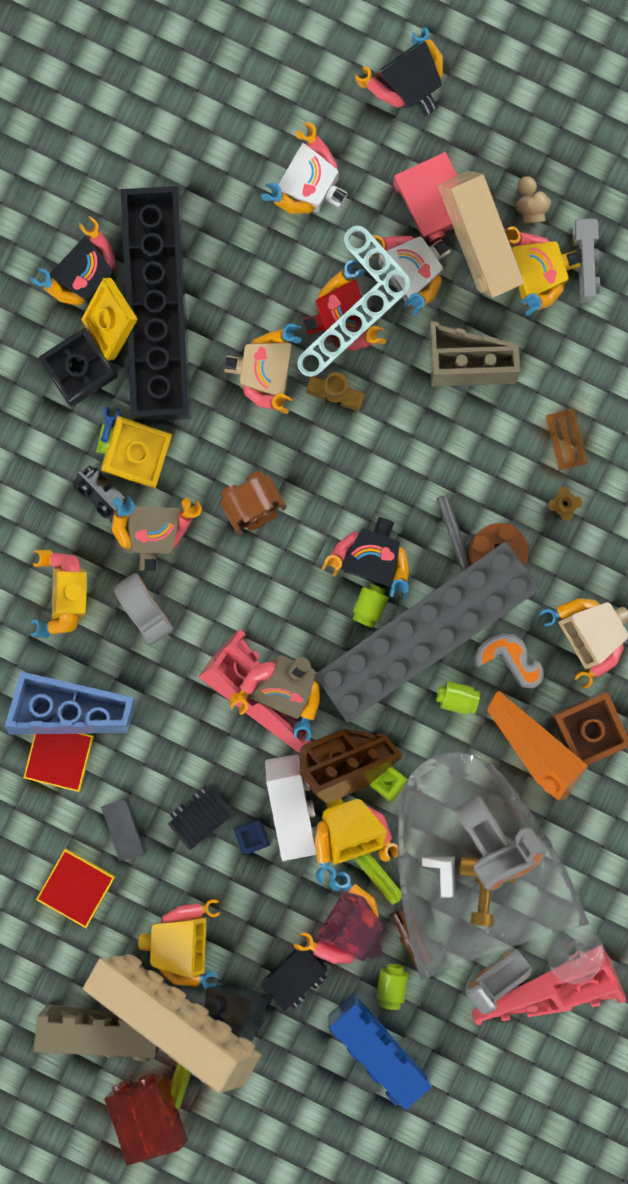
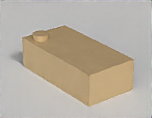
[437,171,524,298]

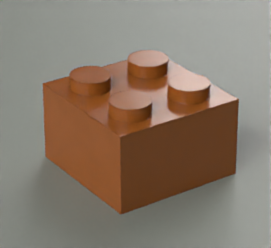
[550,692,628,765]

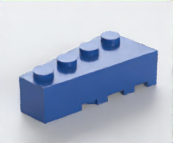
[328,993,432,1110]

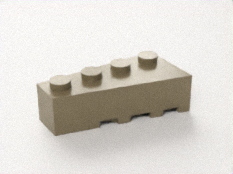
[33,1004,158,1061]

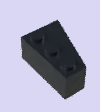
[204,984,274,1043]

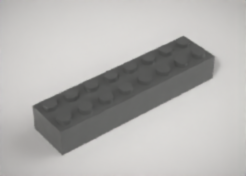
[315,541,541,723]

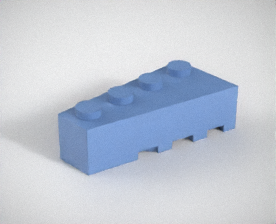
[5,672,135,734]

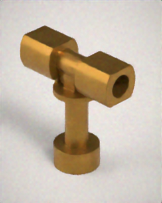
[306,372,365,412]
[458,857,517,927]

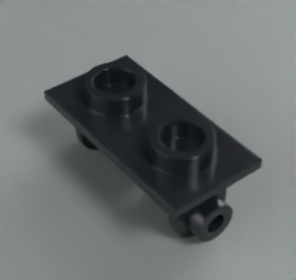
[74,466,126,522]

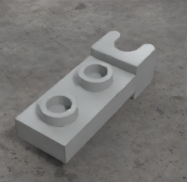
[572,219,600,303]

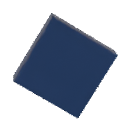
[233,818,270,856]

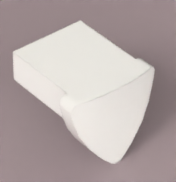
[422,856,456,897]

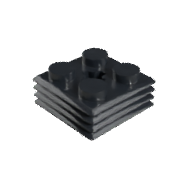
[39,328,117,407]

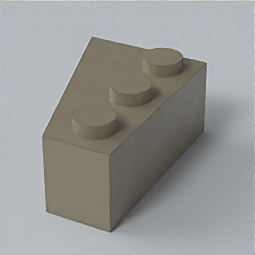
[429,321,520,387]

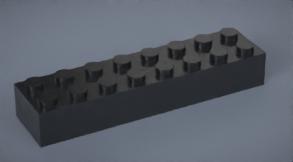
[121,186,192,422]

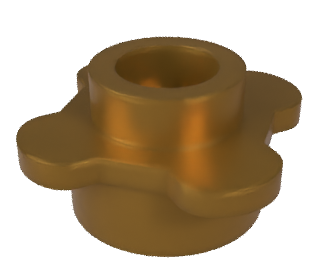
[548,487,583,521]

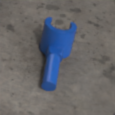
[101,406,121,442]

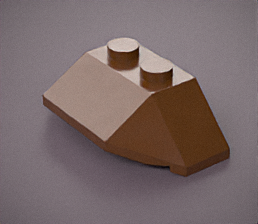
[299,729,403,803]

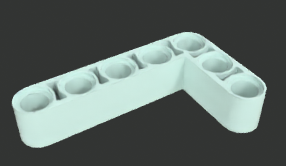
[298,226,410,377]

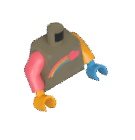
[111,496,202,571]
[229,655,320,741]

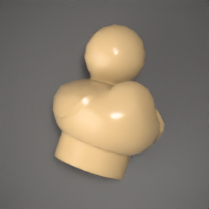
[515,176,551,223]

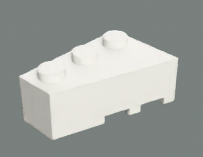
[265,754,317,861]

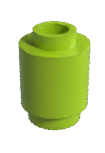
[352,583,389,628]
[436,681,480,715]
[376,964,409,1010]

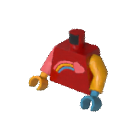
[303,259,386,351]

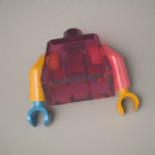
[293,872,384,964]

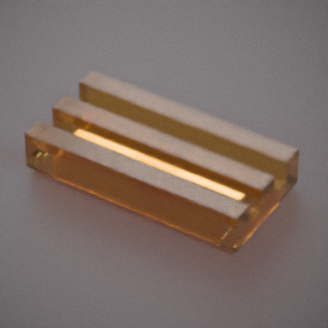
[545,408,587,471]

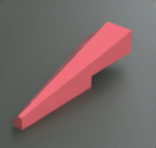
[198,629,311,754]
[472,945,626,1025]

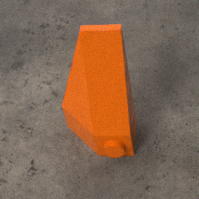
[487,691,588,801]

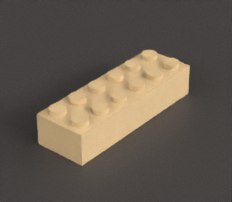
[83,954,261,1094]

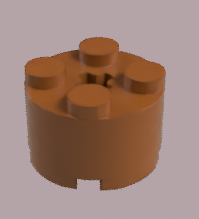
[220,471,287,534]
[468,523,529,565]

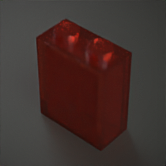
[104,1073,188,1166]

